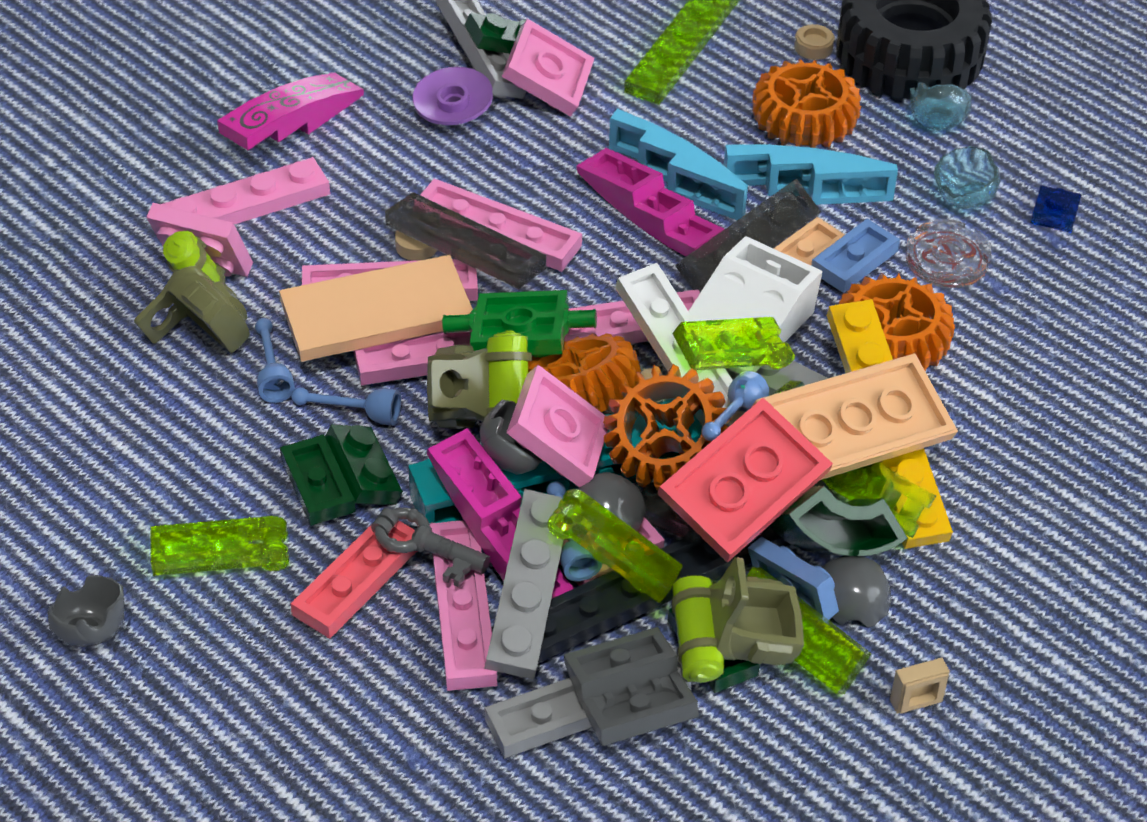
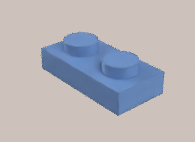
[812,218,900,293]
[748,537,839,623]

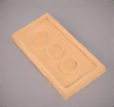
[279,255,473,362]
[752,353,958,480]

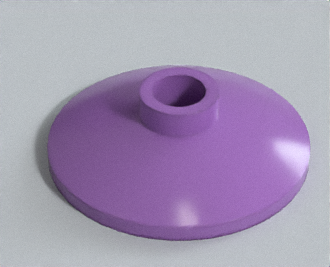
[412,67,493,125]

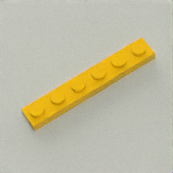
[827,299,953,549]

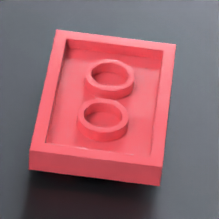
[658,398,833,563]

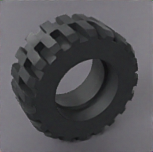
[836,0,992,102]

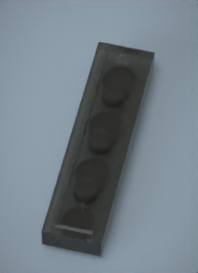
[675,179,821,293]
[385,192,546,289]

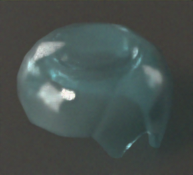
[910,82,972,131]
[934,146,1001,209]

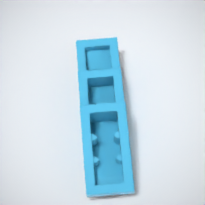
[609,109,748,222]
[724,144,898,205]

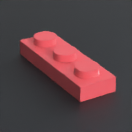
[291,521,417,639]

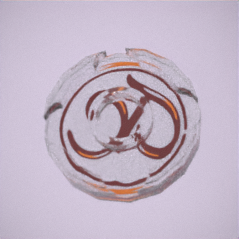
[905,219,992,288]

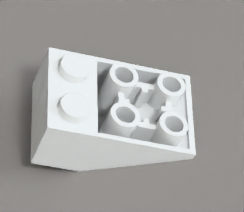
[689,236,823,374]

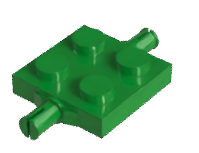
[442,290,597,358]

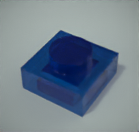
[1030,185,1082,233]

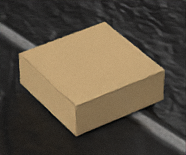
[890,658,950,714]

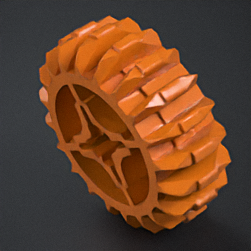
[752,58,861,148]
[839,273,955,371]
[528,333,641,412]
[603,364,732,491]

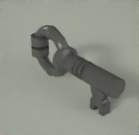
[371,508,491,587]

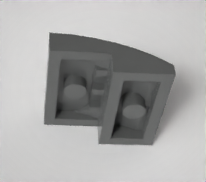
[563,627,699,746]

